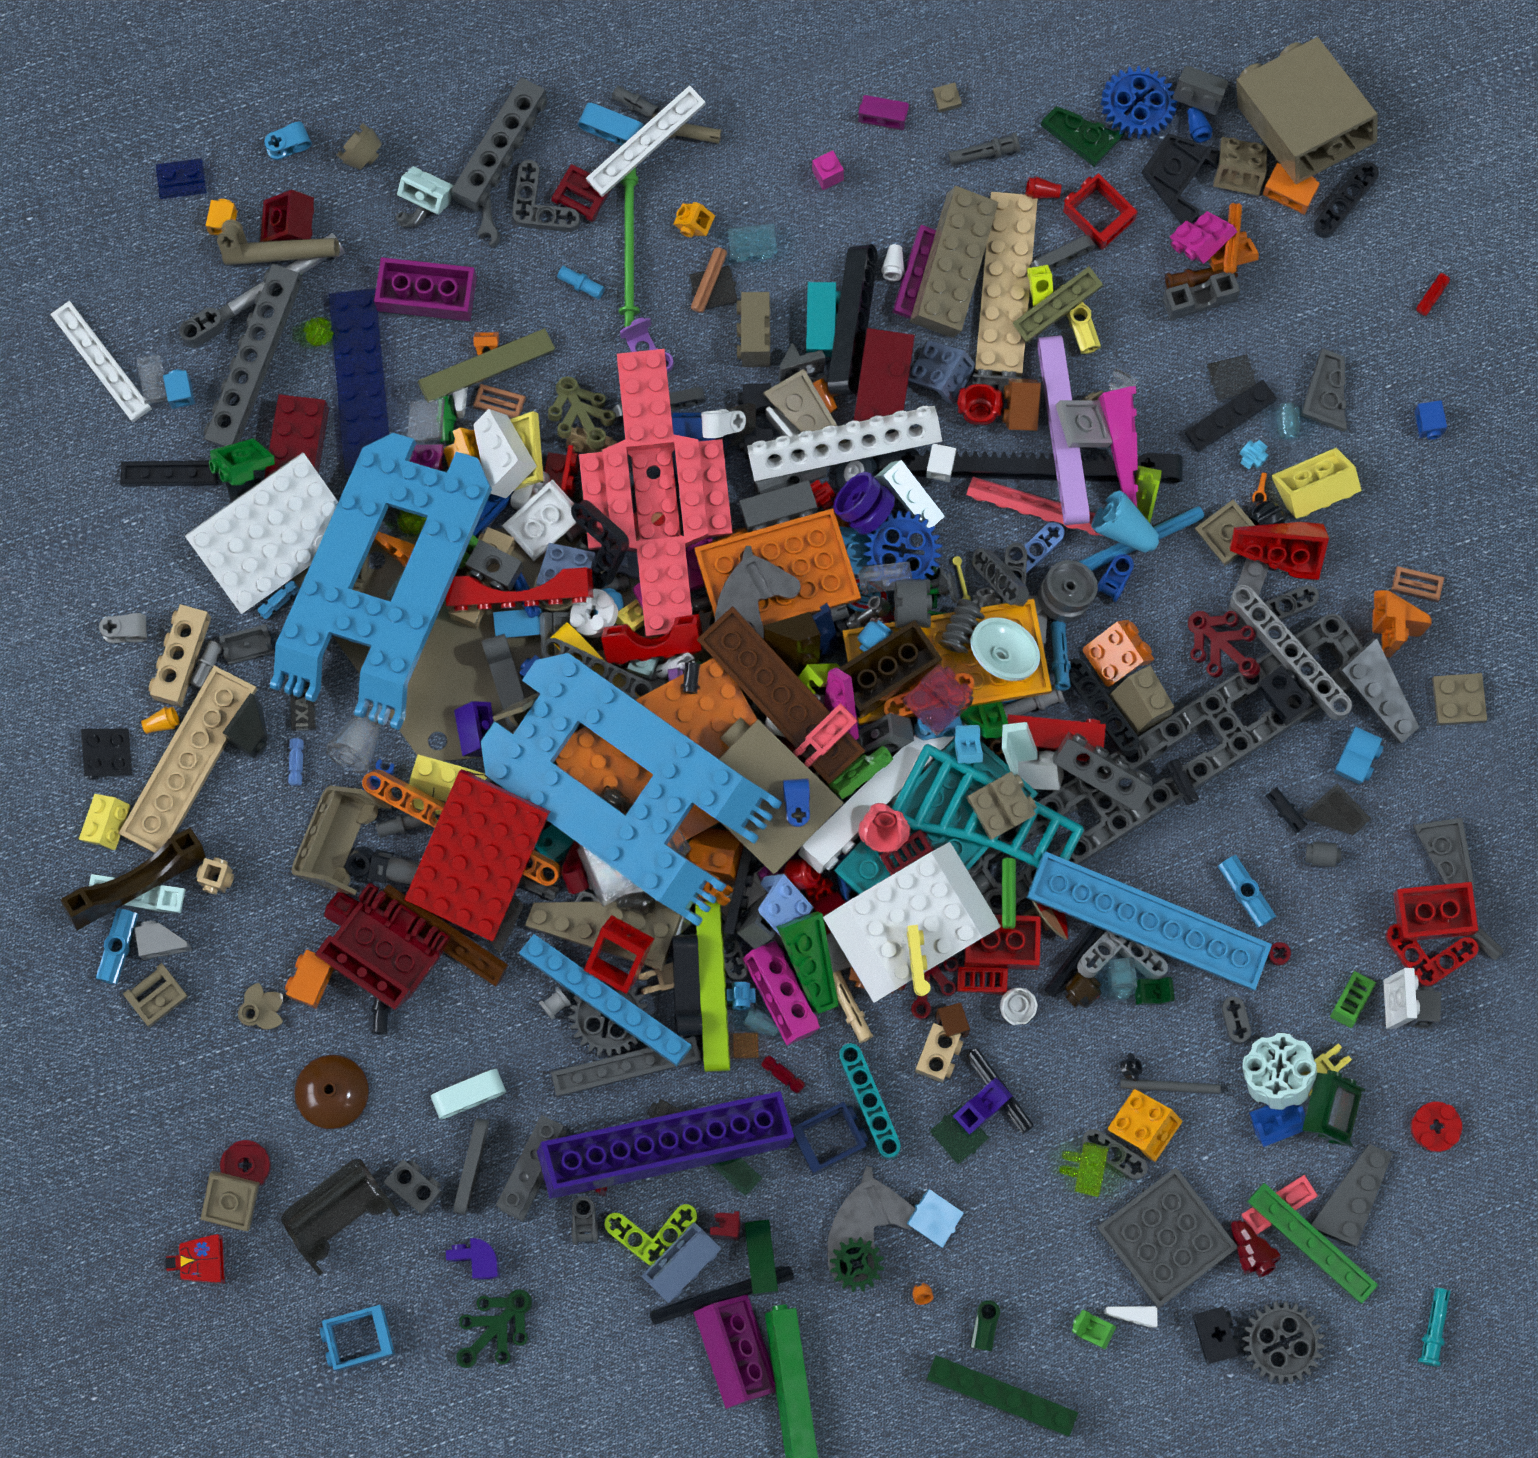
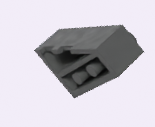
[740,480,817,532]

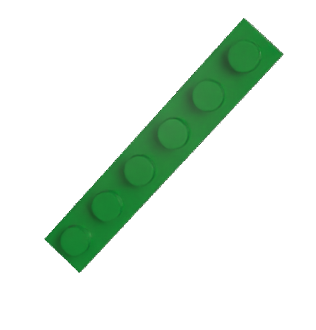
[1246,1183,1378,1304]

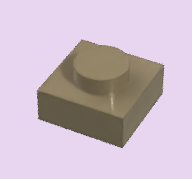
[933,83,962,113]

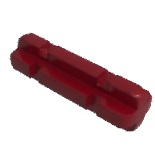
[761,1055,805,1094]

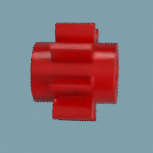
[810,480,836,510]
[804,876,835,904]

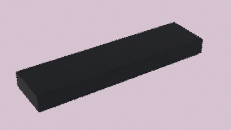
[120,460,217,487]

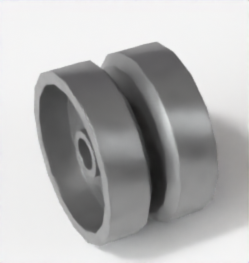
[1038,560,1098,622]

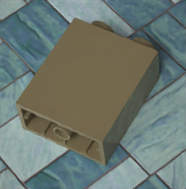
[1236,37,1378,184]
[719,717,843,874]

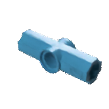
[1218,855,1276,928]
[96,908,139,985]

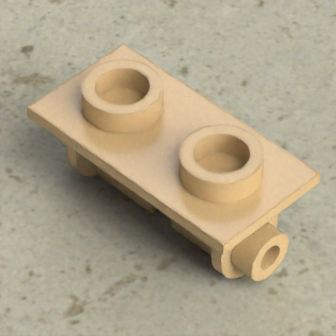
[566,426,617,454]

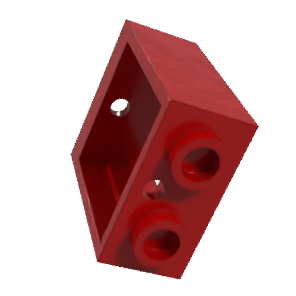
[1063,173,1138,250]
[584,915,655,994]

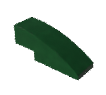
[745,1219,779,1297]

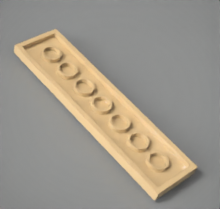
[975,192,1038,376]
[118,666,257,853]

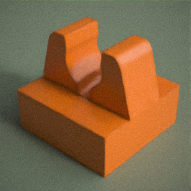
[473,332,499,355]

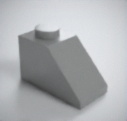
[134,921,192,960]

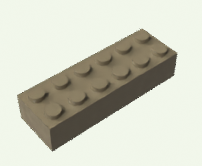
[910,186,999,338]

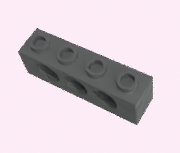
[1053,732,1153,812]

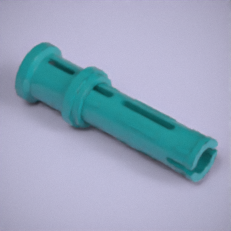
[1418,1288,1451,1367]

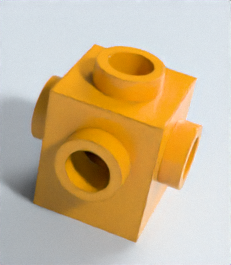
[673,202,715,238]

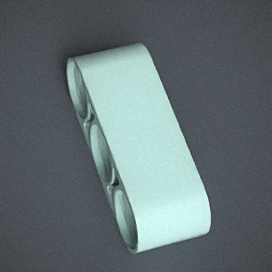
[430,1069,506,1120]

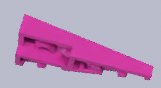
[1098,386,1138,507]

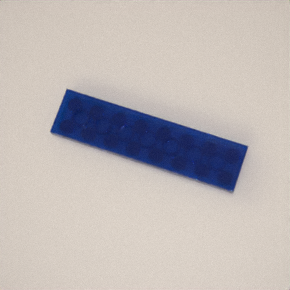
[329,288,390,475]

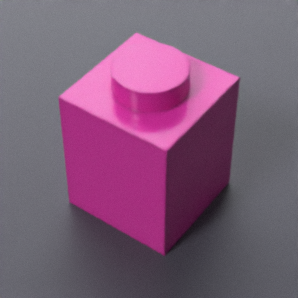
[812,150,844,190]

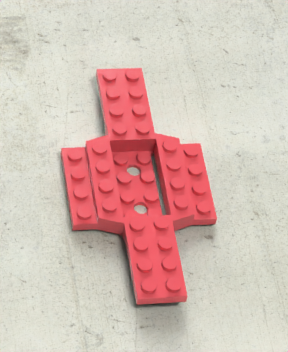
[579,349,733,638]

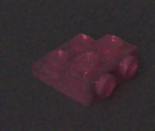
[903,664,974,736]

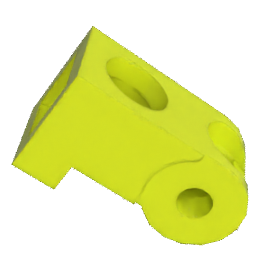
[1027,265,1053,307]

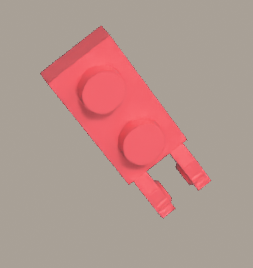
[793,703,858,768]

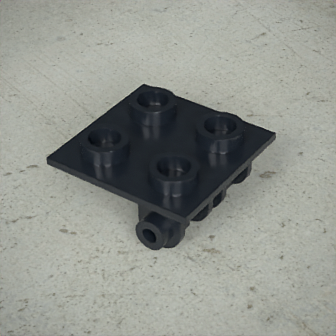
[81,728,132,780]

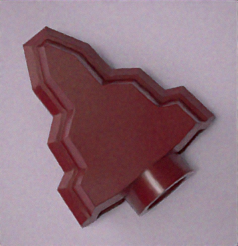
[1231,1220,1281,1278]

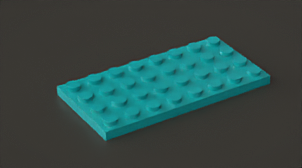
[833,739,1038,895]

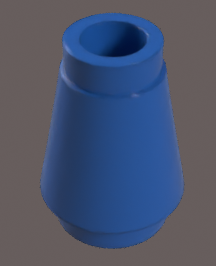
[1187,107,1213,143]

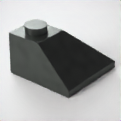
[222,693,268,758]

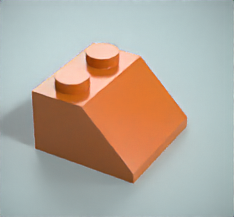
[685,828,744,882]

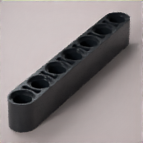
[828,244,878,397]

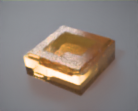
[733,1033,759,1059]

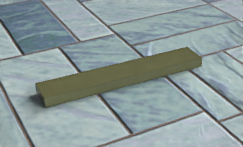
[418,328,555,403]

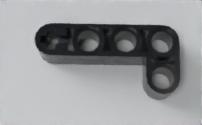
[672,934,703,1036]

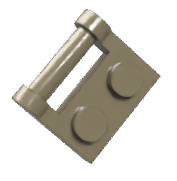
[123,963,188,1028]

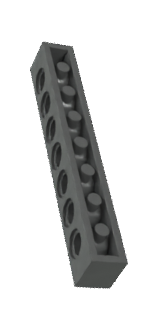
[204,264,303,447]

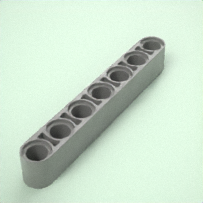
[1230,585,1352,721]

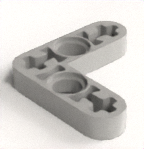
[1077,931,1168,979]

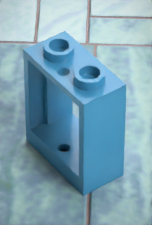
[319,1305,395,1371]

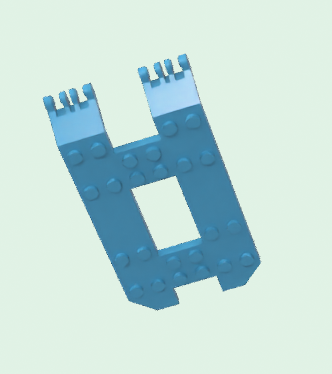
[270,433,492,730]
[481,653,783,927]

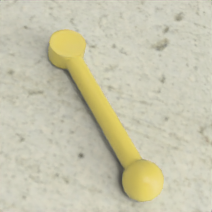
[952,556,971,601]

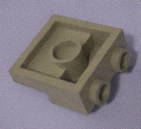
[966,771,1037,840]

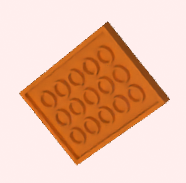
[694,508,861,627]

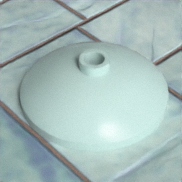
[971,618,1040,681]

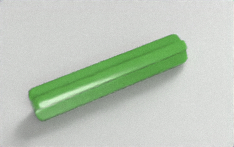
[1002,858,1016,929]

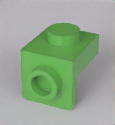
[1072,1309,1116,1350]

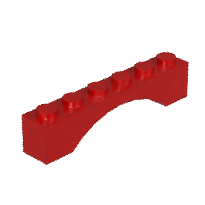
[446,567,593,612]

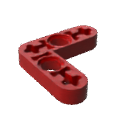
[1385,924,1479,987]

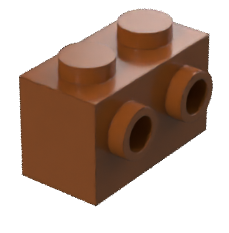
[1002,378,1041,431]

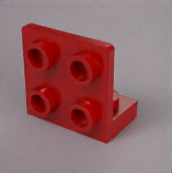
[542,445,580,498]

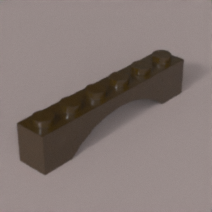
[60,827,206,931]

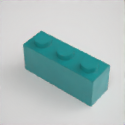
[806,282,841,357]

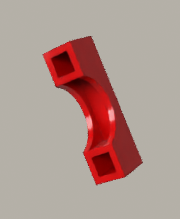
[601,614,703,664]

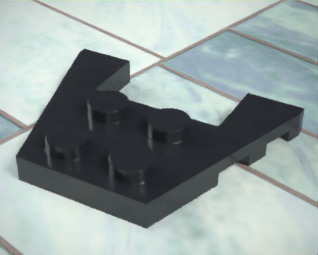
[1141,133,1220,225]

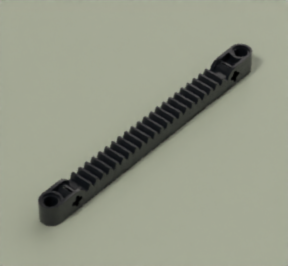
[872,448,1183,484]

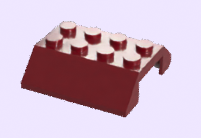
[314,883,450,1010]

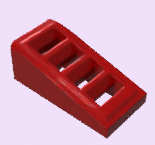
[957,967,1008,995]

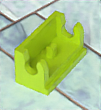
[1135,466,1162,523]
[799,663,840,694]

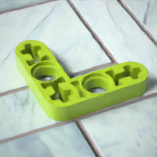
[604,1204,697,1266]

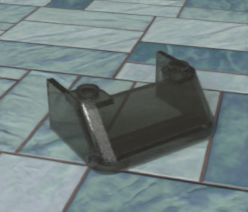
[281,1159,400,1276]

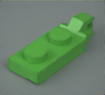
[828,745,893,800]

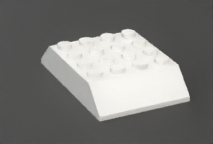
[823,842,1001,1003]

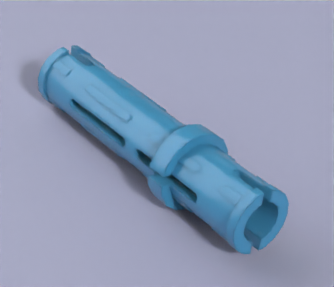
[1050,621,1071,691]

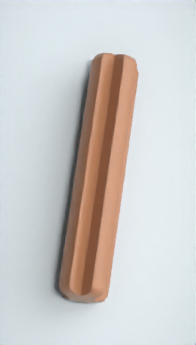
[691,247,727,313]

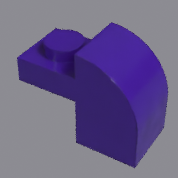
[953,1078,1013,1135]
[446,1238,500,1280]

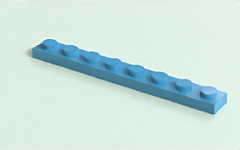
[519,934,692,1067]

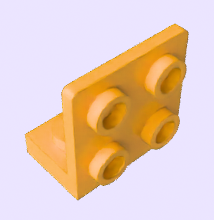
[1108,1089,1183,1162]

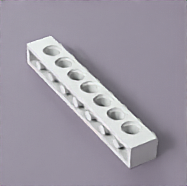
[747,406,942,481]

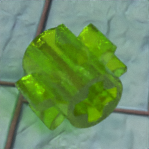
[303,317,334,346]
[397,510,427,535]

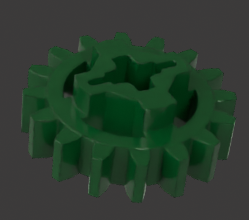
[830,1237,884,1292]

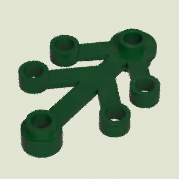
[456,1289,532,1368]

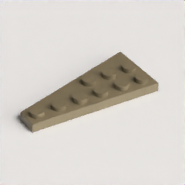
[525,901,682,971]

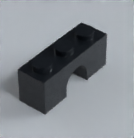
[738,383,774,460]

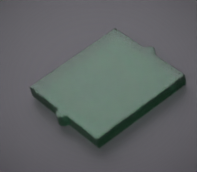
[930,1105,989,1165]

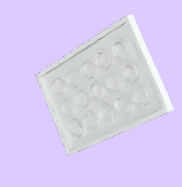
[184,452,338,614]

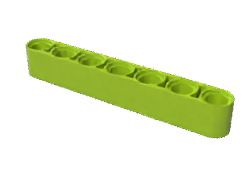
[695,901,730,1072]

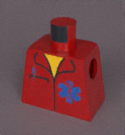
[165,1234,225,1284]

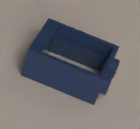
[792,1102,869,1175]

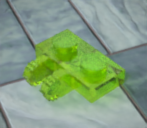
[1059,1142,1109,1197]

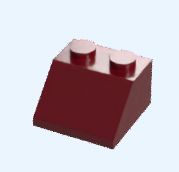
[260,189,314,242]

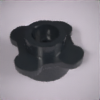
[1120,1053,1142,1082]

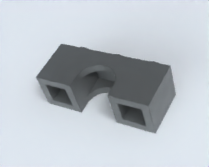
[1162,272,1240,321]

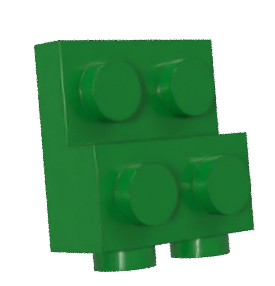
[209,438,275,485]

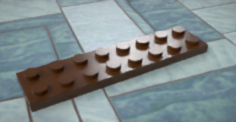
[697,606,866,784]

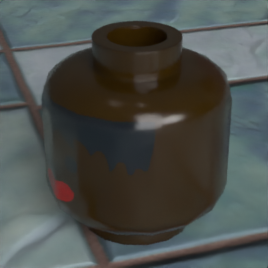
[1065,972,1102,1008]

